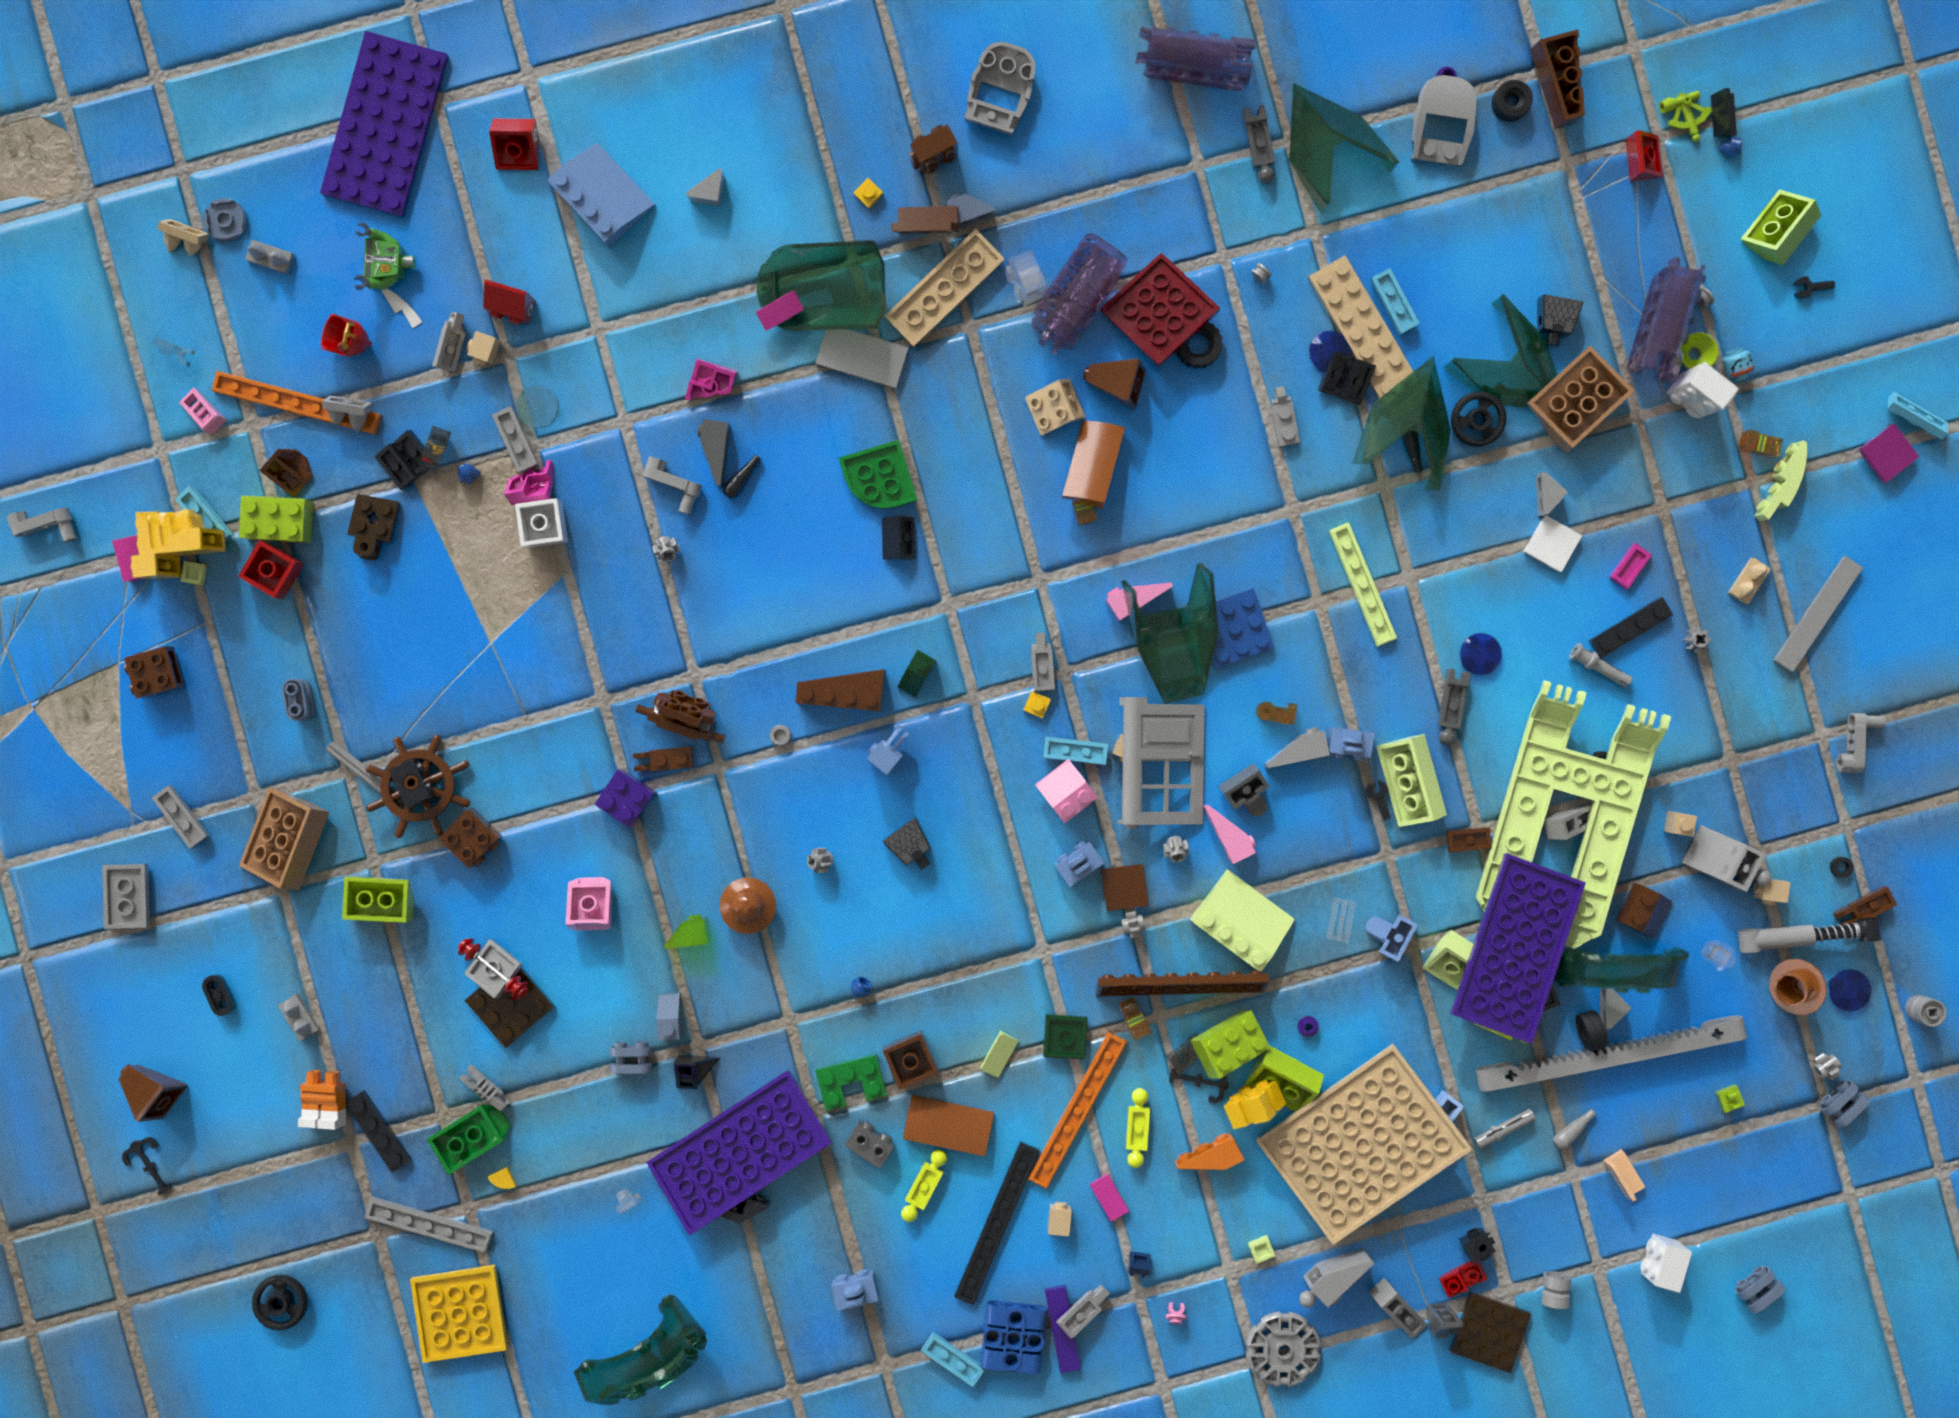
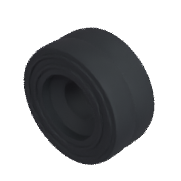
[1491,80,1533,122]
[1575,1010,1608,1051]

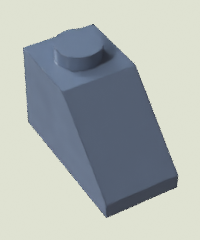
[946,193,995,229]
[657,993,683,1041]

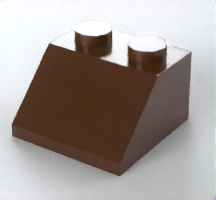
[1616,883,1673,939]

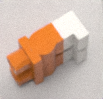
[298,1070,346,1130]

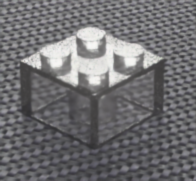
[1005,249,1048,307]

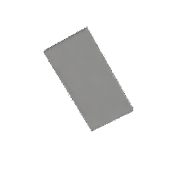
[816,323,909,389]

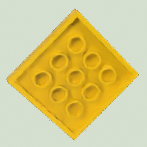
[410,1265,508,1363]

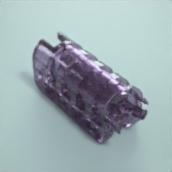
[1135,24,1256,91]
[1031,233,1128,355]
[1626,257,1706,383]

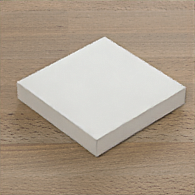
[1523,515,1582,573]

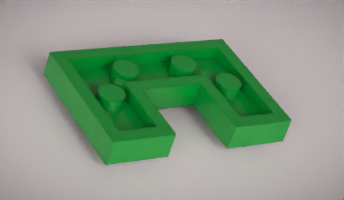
[815,1053,887,1111]

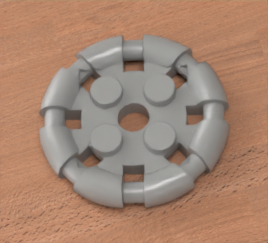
[1246,1311,1321,1387]

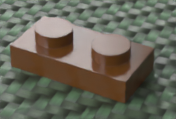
[1446,827,1492,852]

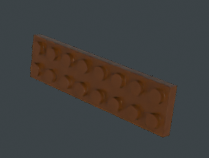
[1096,971,1269,997]

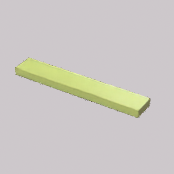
[1328,522,1397,647]

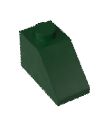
[897,650,936,697]

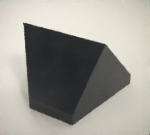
[674,1055,720,1089]

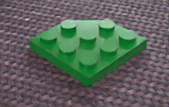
[839,440,917,509]

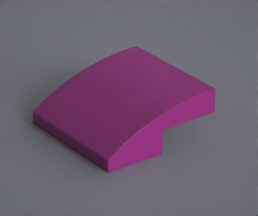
[1859,423,1919,483]

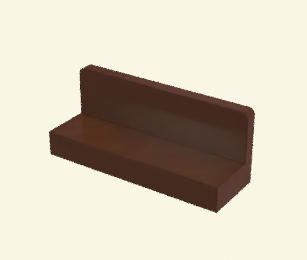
[892,206,959,234]

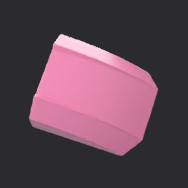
[566,877,612,931]

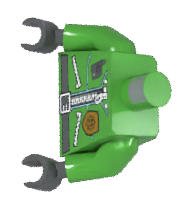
[354,223,416,290]

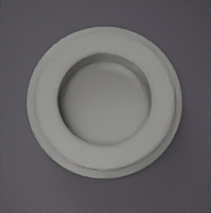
[770,725,791,746]

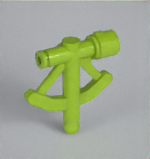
[1659,91,1712,142]

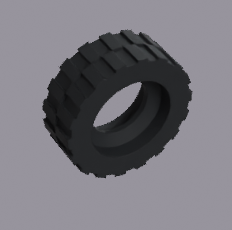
[1176,322,1223,369]

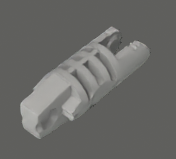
[459,1065,510,1111]

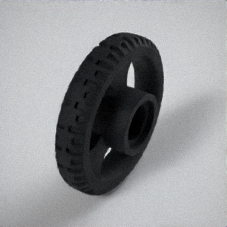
[1451,392,1506,447]
[252,1274,308,1331]

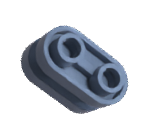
[282,679,315,721]
[610,1041,652,1074]
[1820,1080,1870,1128]
[1735,1266,1786,1313]

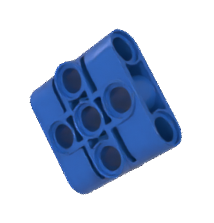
[980,1300,1047,1374]

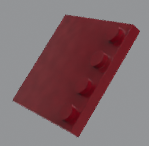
[1100,253,1220,367]

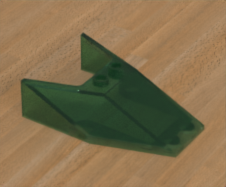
[1121,563,1219,704]

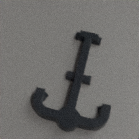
[1169,1068,1229,1102]
[122,1137,172,1196]

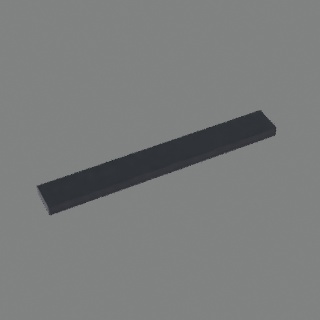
[954,1141,1040,1305]

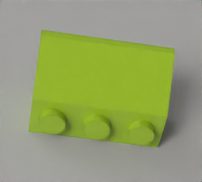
[1741,190,1822,265]
[342,877,414,923]
[1244,1045,1324,1112]

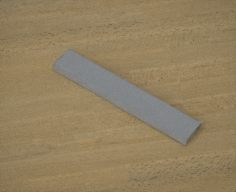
[1773,556,1863,672]
[365,1196,494,1253]

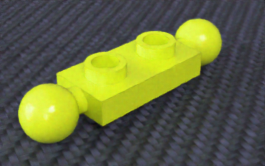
[1126,1088,1150,1168]
[901,1149,947,1222]

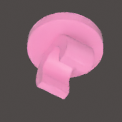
[1165,1302,1187,1324]

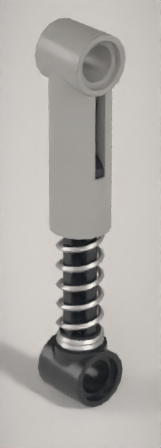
[1737,918,1882,953]

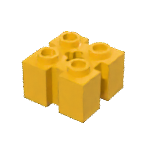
[1224,1080,1286,1129]

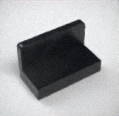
[1710,88,1737,137]
[882,516,915,560]

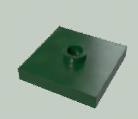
[1043,1014,1088,1059]

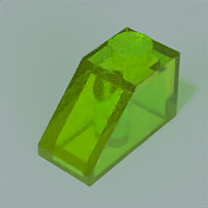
[665,914,710,949]

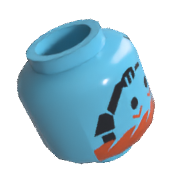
[1722,348,1754,381]

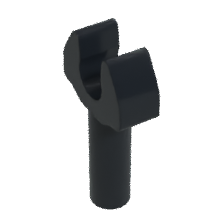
[1793,276,1835,299]
[1366,780,1391,820]

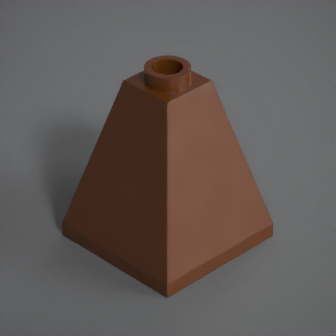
[1083,359,1146,410]
[118,1064,188,1122]

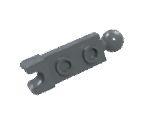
[1242,104,1275,184]
[1438,669,1470,746]

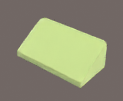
[980,1030,1019,1077]

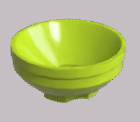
[1678,332,1718,369]

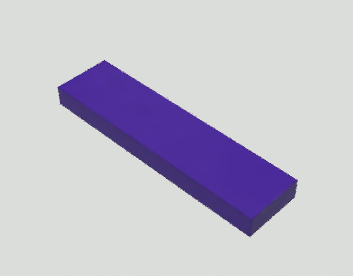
[1045,1285,1081,1373]

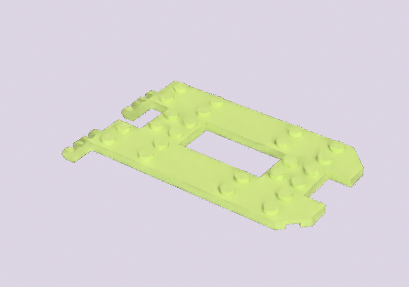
[1476,680,1671,949]

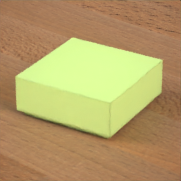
[180,561,208,585]
[1248,1235,1276,1264]

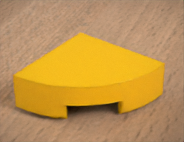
[488,1167,517,1189]

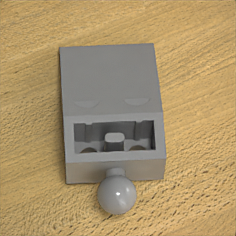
[1681,825,1772,892]
[1299,1249,1374,1308]

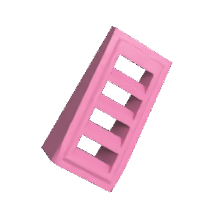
[179,388,226,434]

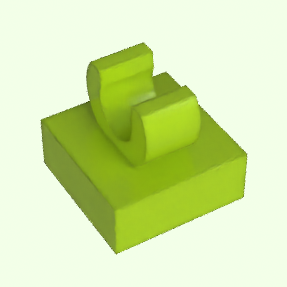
[1715,1084,1745,1113]

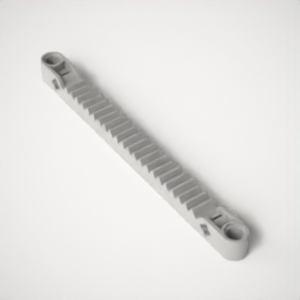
[1475,1016,1747,1092]

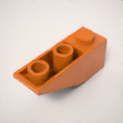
[1175,1133,1244,1170]

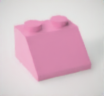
[1035,759,1098,823]

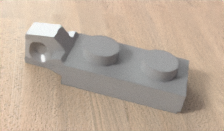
[432,312,466,373]
[1270,386,1300,447]
[1031,633,1055,692]
[1056,1285,1109,1339]

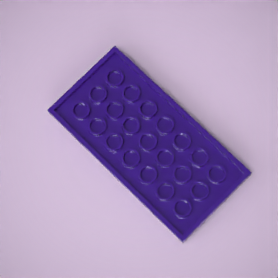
[320,31,449,218]
[1450,853,1586,1044]
[646,1070,833,1236]

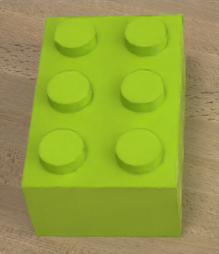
[239,495,313,544]
[1190,1010,1270,1079]

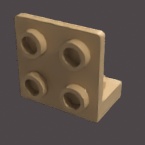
[1025,378,1086,435]

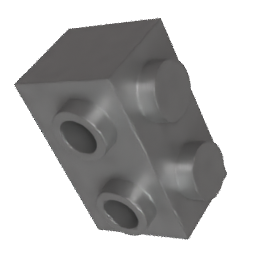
[844,1120,894,1169]

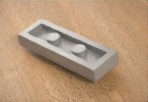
[492,406,539,473]
[152,785,210,849]

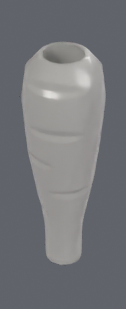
[1553,1109,1596,1149]

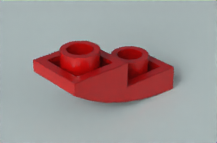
[1439,1260,1488,1298]

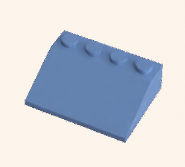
[547,143,655,248]

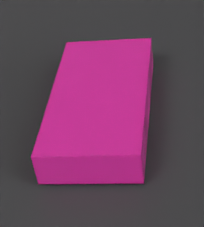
[1609,543,1652,590]
[1090,1173,1129,1222]

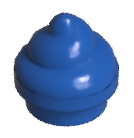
[1719,136,1742,158]
[458,463,481,484]
[851,976,872,998]

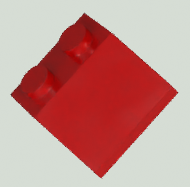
[489,118,539,170]
[483,279,536,326]

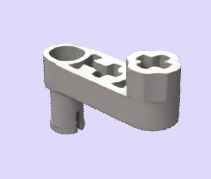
[642,456,702,515]
[6,508,77,543]
[1836,713,1886,773]

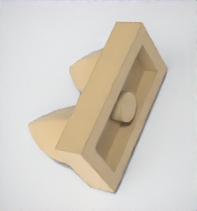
[158,219,209,256]
[1728,557,1771,604]

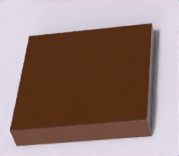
[1101,863,1148,911]

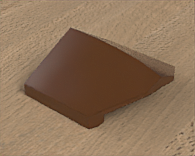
[259,448,313,498]

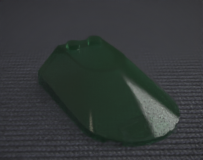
[757,240,886,331]

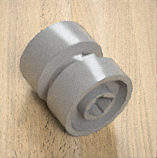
[1905,995,1947,1027]
[1541,1271,1572,1309]

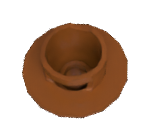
[720,877,776,934]
[1769,959,1827,1015]

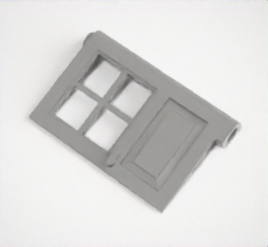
[1118,697,1205,829]

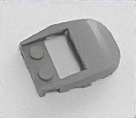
[964,42,1035,136]
[1411,75,1477,167]

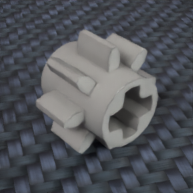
[652,536,680,562]
[1682,627,1712,653]
[1163,836,1189,862]
[807,848,833,873]
[1121,911,1145,938]
[1814,1053,1842,1081]

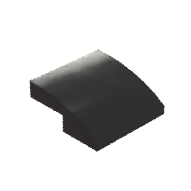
[1318,350,1376,405]
[375,430,437,490]

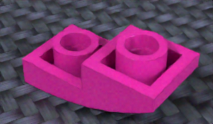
[756,290,804,331]

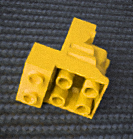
[131,509,226,579]

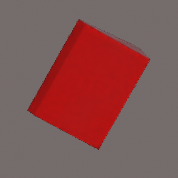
[1625,130,1663,181]

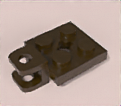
[347,494,401,561]

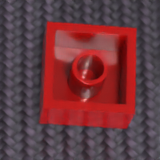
[238,540,305,600]

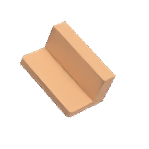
[1603,1150,1645,1202]

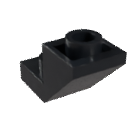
[720,1194,771,1223]

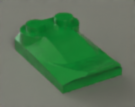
[426,1104,511,1175]

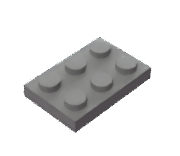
[102,864,150,929]

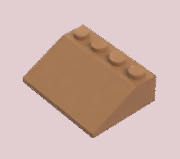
[1527,346,1635,453]
[239,787,329,891]

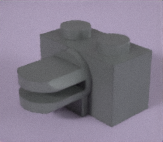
[1218,763,1270,817]

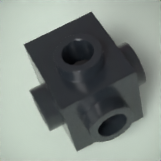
[1459,1227,1496,1264]

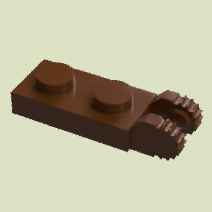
[633,746,694,771]
[1833,886,1897,926]

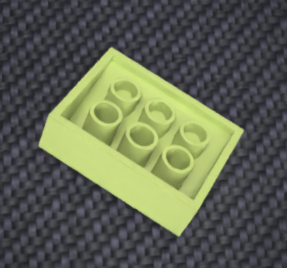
[1190,869,1295,971]

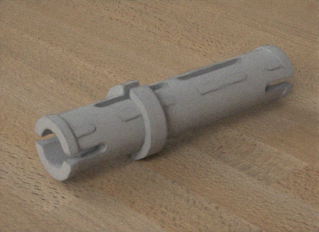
[1473,1108,1536,1150]

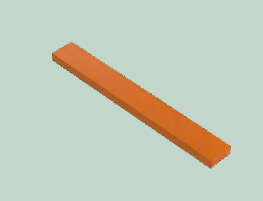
[211,371,382,435]
[1028,1031,1127,1189]

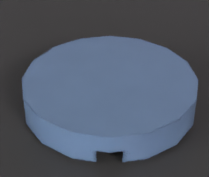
[203,198,248,242]

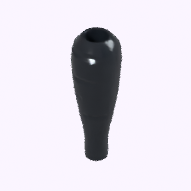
[1400,422,1423,473]
[722,454,762,499]

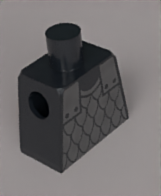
[1537,294,1583,347]
[883,817,931,870]

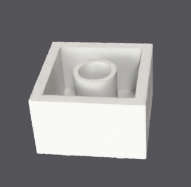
[515,498,568,548]
[1640,1233,1692,1293]

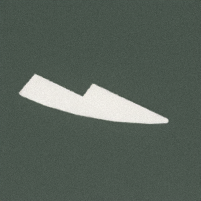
[381,289,422,328]

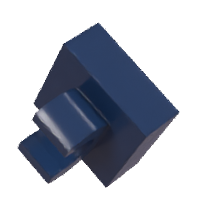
[1128,1251,1151,1278]

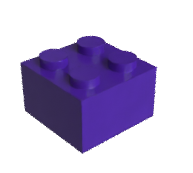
[594,769,657,828]

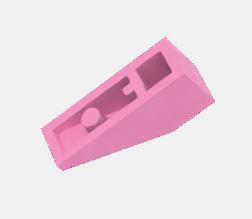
[1105,583,1173,621]
[1203,804,1256,864]

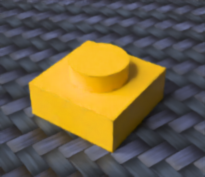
[854,178,883,209]
[1023,691,1051,718]

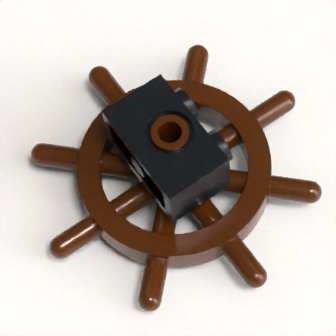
[365,735,471,838]

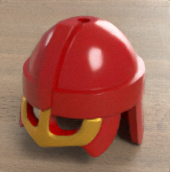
[321,314,372,357]

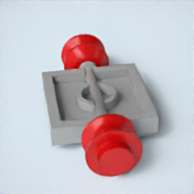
[458,938,528,1000]

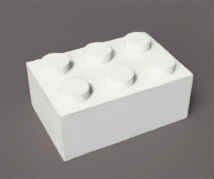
[1666,362,1739,419]

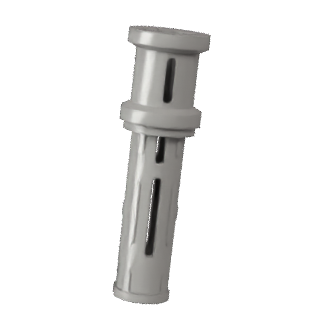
[1569,643,1632,688]

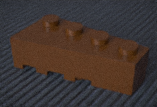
[1530,29,1585,129]
[795,669,885,711]

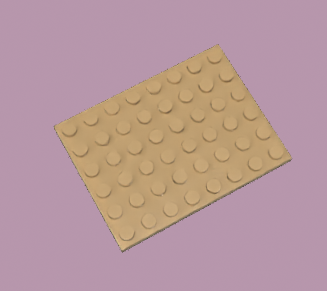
[1256,1043,1472,1245]

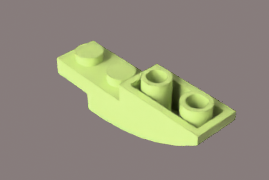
[1754,440,1807,521]

